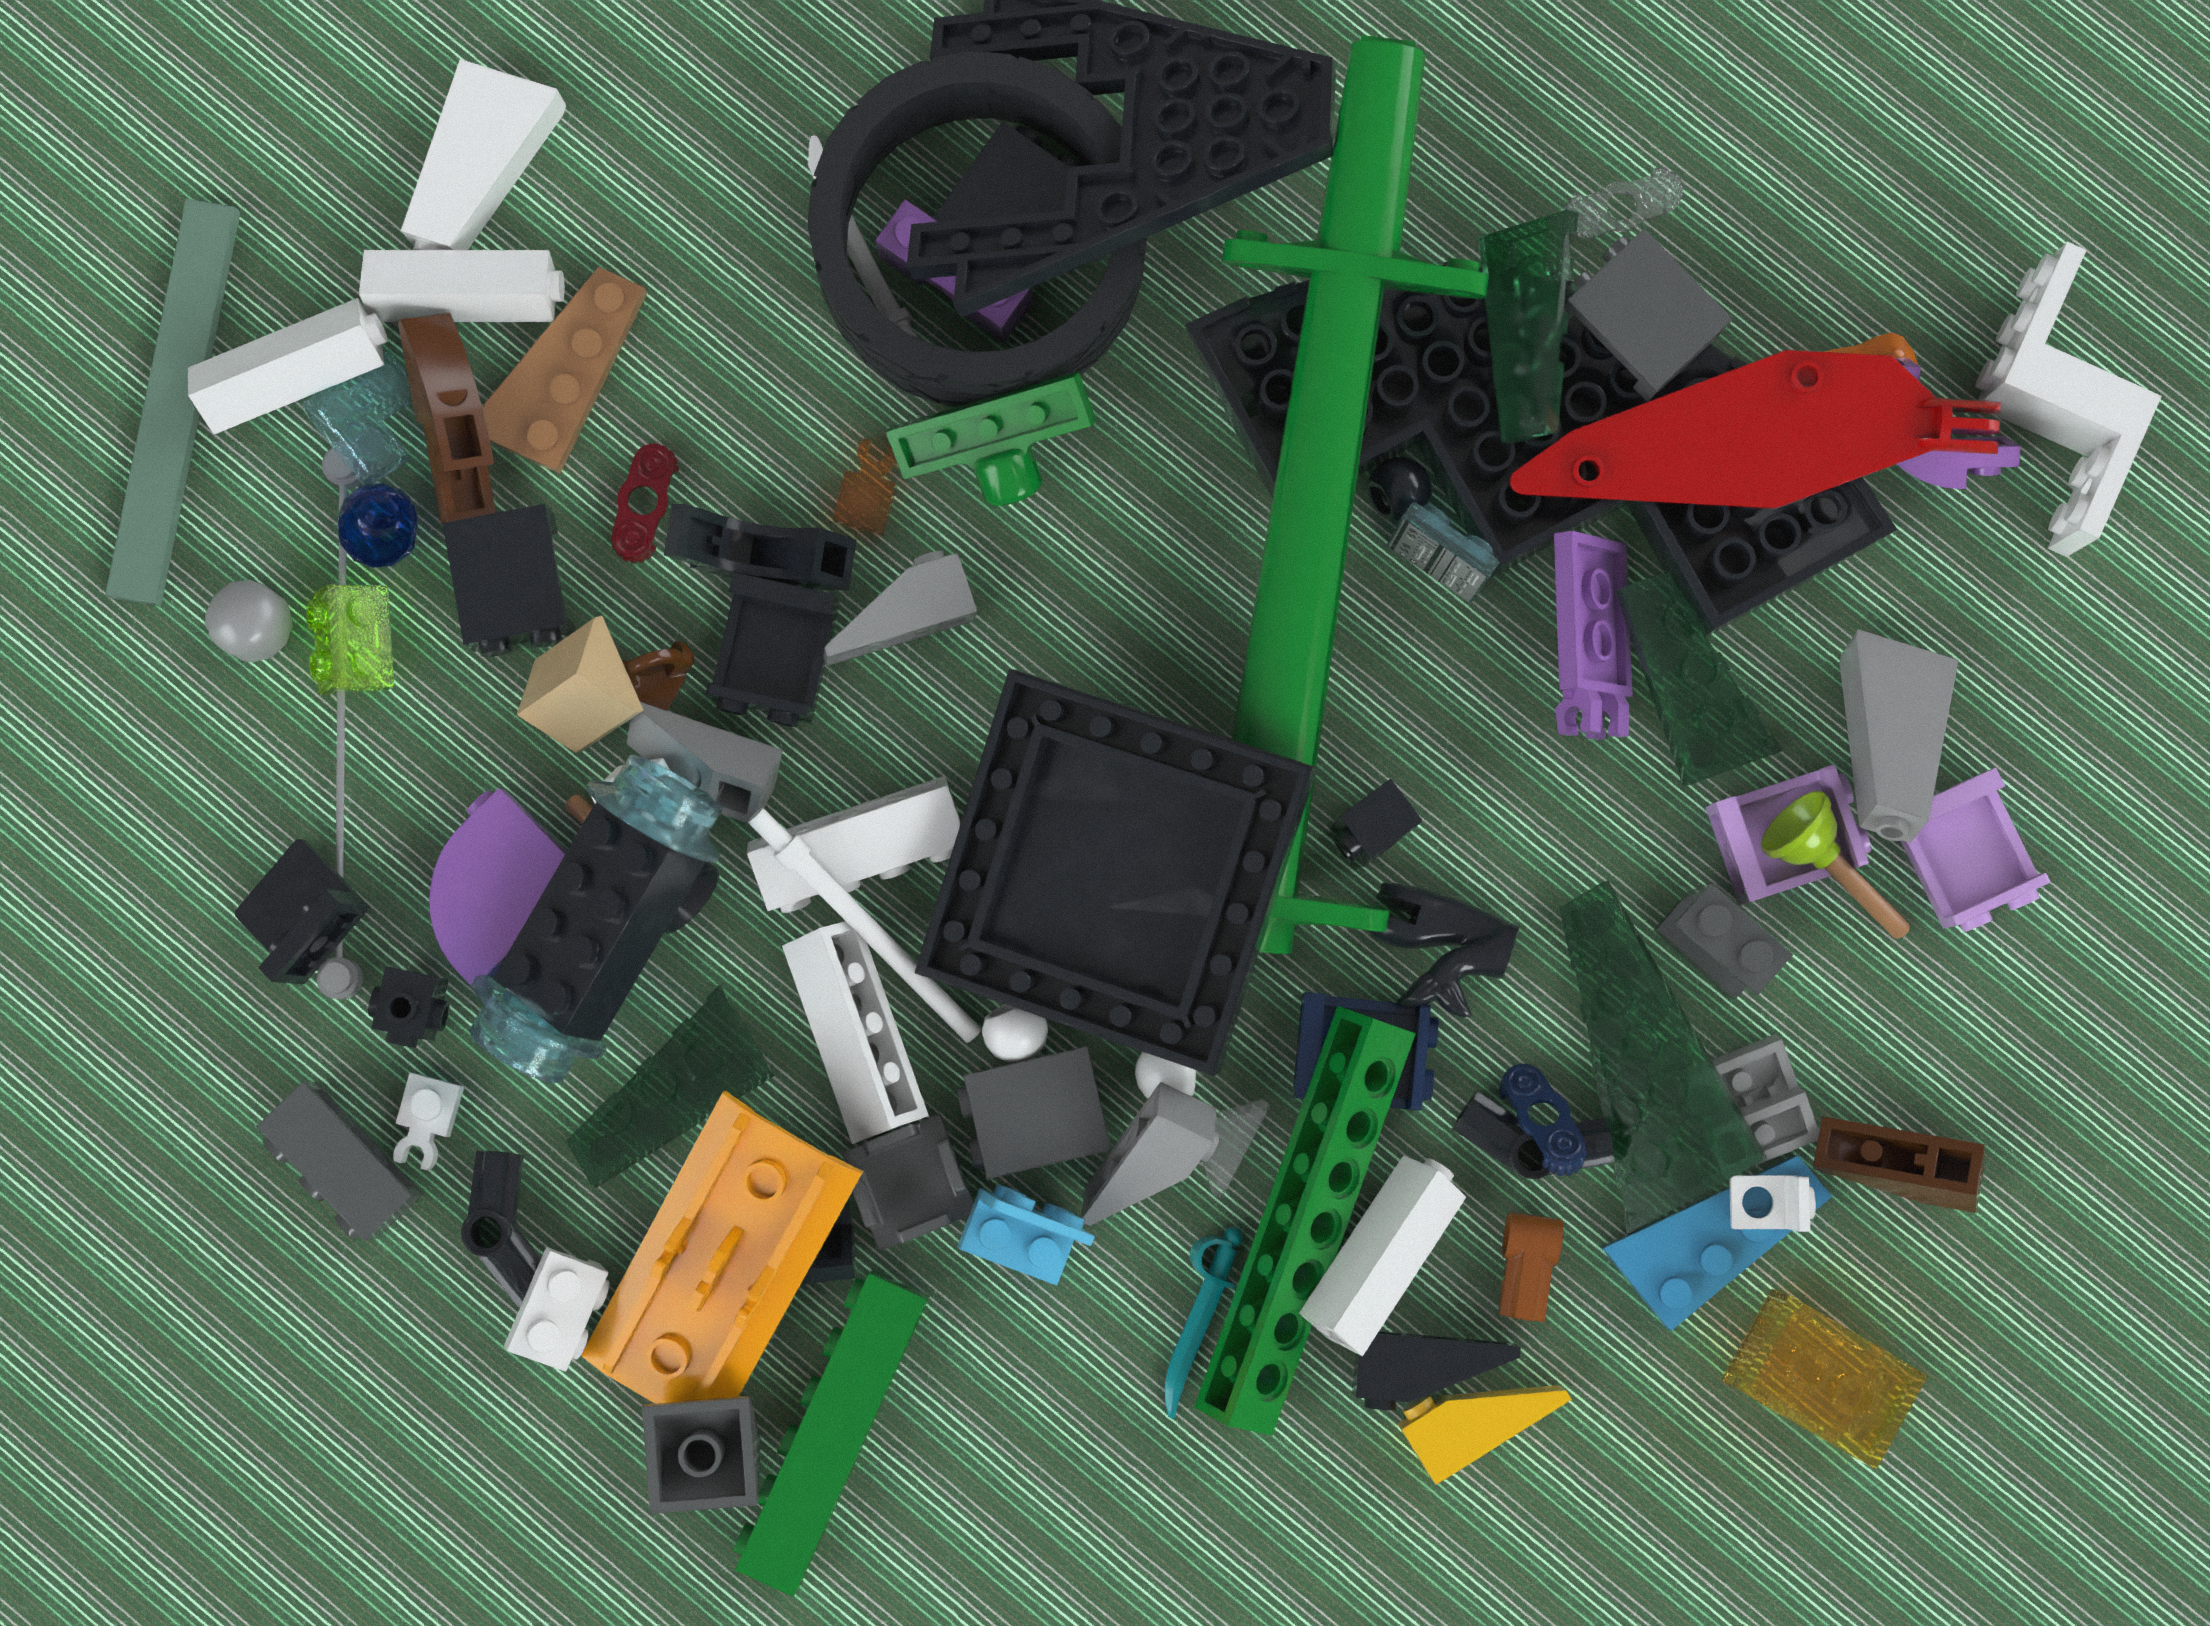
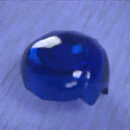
[338,483,418,568]

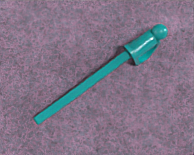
[1165,1227,1243,1419]

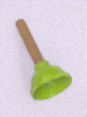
[1760,790,1910,939]

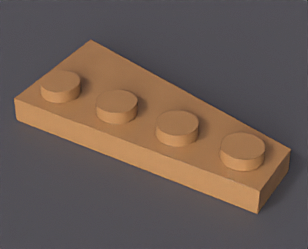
[482,267,647,474]

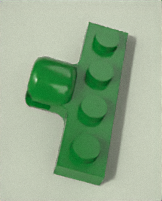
[886,371,1096,506]

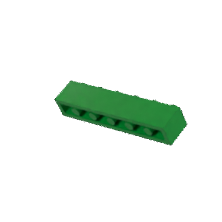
[733,1270,930,1597]

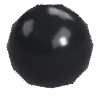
[1366,457,1432,522]

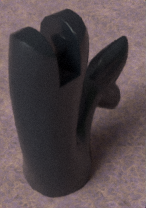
[1367,883,1520,1017]

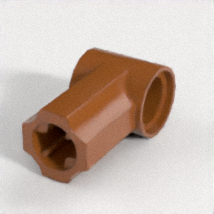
[1498,1211,1563,1322]

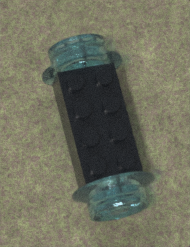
[469,755,723,1083]

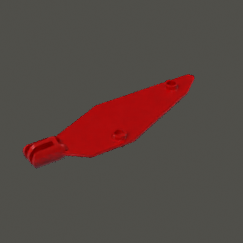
[1510,350,2001,509]

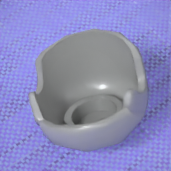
[205,580,293,662]

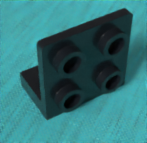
[235,839,370,984]

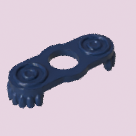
[1499,1064,1587,1176]

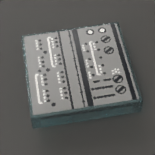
[1386,502,1500,604]

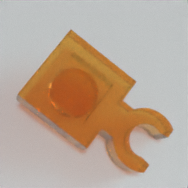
[833,438,897,535]

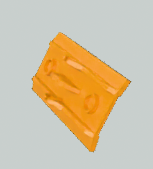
[581,1091,864,1404]

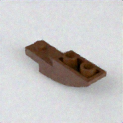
[398,313,496,525]

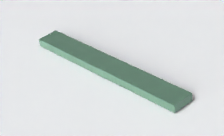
[105,199,241,606]

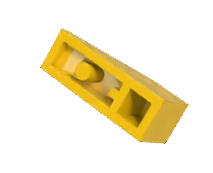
[1397,1385,1572,1485]

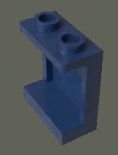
[1292,992,1439,1111]

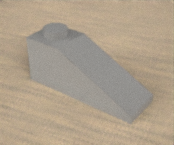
[823,550,977,666]
[1081,1082,1219,1226]

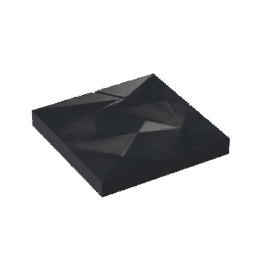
[914,669,1318,1076]

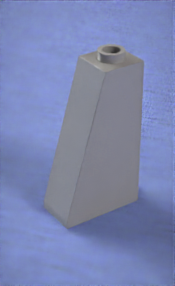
[1839,629,1958,843]

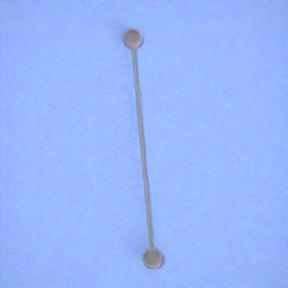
[317,445,368,1000]

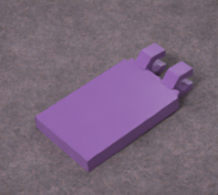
[1554,531,1633,740]

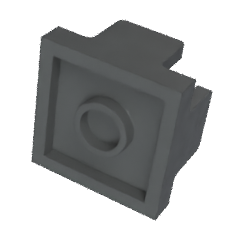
[842,1114,974,1251]

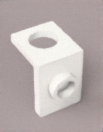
[1729,1175,1816,1232]

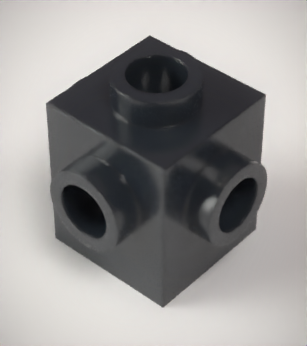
[368,966,450,1048]

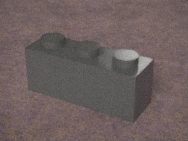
[256,1082,423,1241]

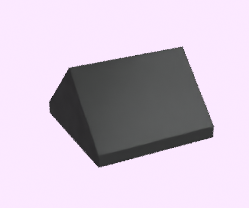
[642,1396,761,1514]

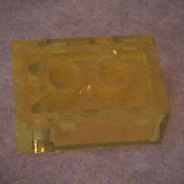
[1721,1289,1928,1470]

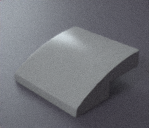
[1679,1034,1819,1178]

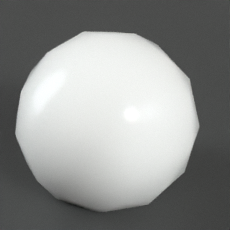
[982,1004,1048,1063]
[1135,1052,1196,1098]

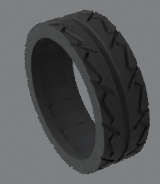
[808,51,1147,407]

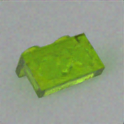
[306,585,394,695]

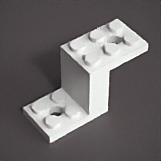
[1975,242,2162,557]

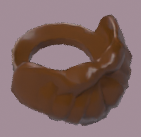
[622,641,694,711]

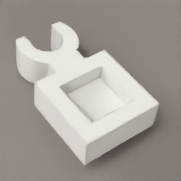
[393,1073,464,1170]

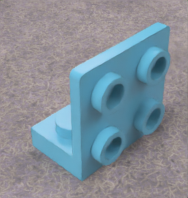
[957,1184,1095,1286]

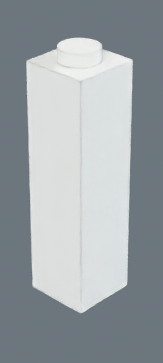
[359,250,565,322]
[188,298,388,435]
[1299,1155,1466,1356]

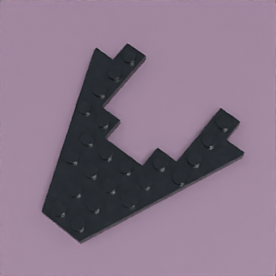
[906,0,1336,316]

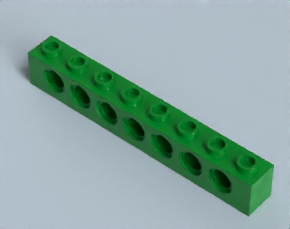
[1194,1006,1415,1436]

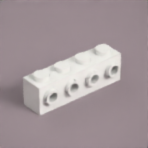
[747,776,961,913]
[782,921,929,1144]

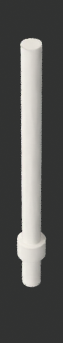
[748,807,981,1043]

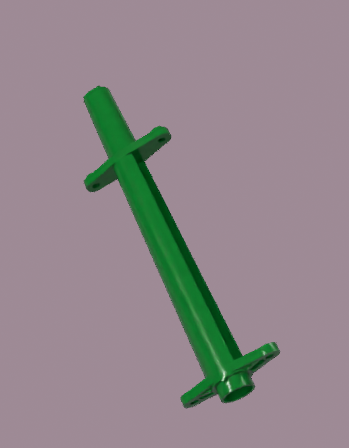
[1222,35,1489,954]

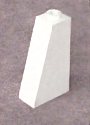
[401,59,566,250]

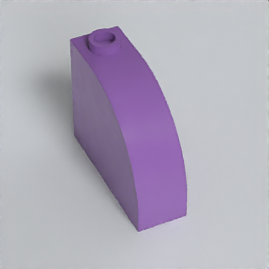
[429,788,567,990]

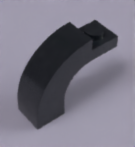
[664,504,857,590]

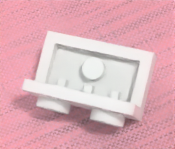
[504,1247,609,1372]

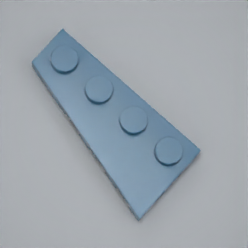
[1600,1155,1832,1331]

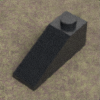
[1352,1331,1521,1410]

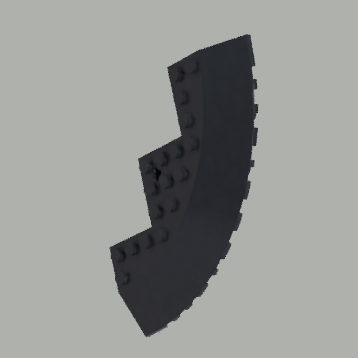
[1185,262,1898,638]

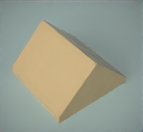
[517,616,644,753]

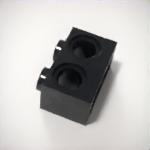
[1332,778,1423,867]

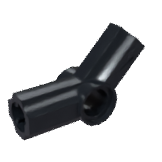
[1451,1091,1614,1179]
[461,1150,541,1309]

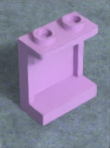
[1705,764,1871,905]
[1901,768,2051,932]

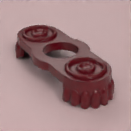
[611,443,679,564]

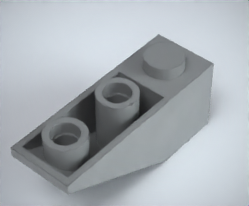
[627,702,783,824]

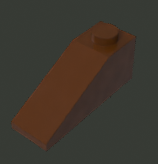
[1813,1116,1985,1213]

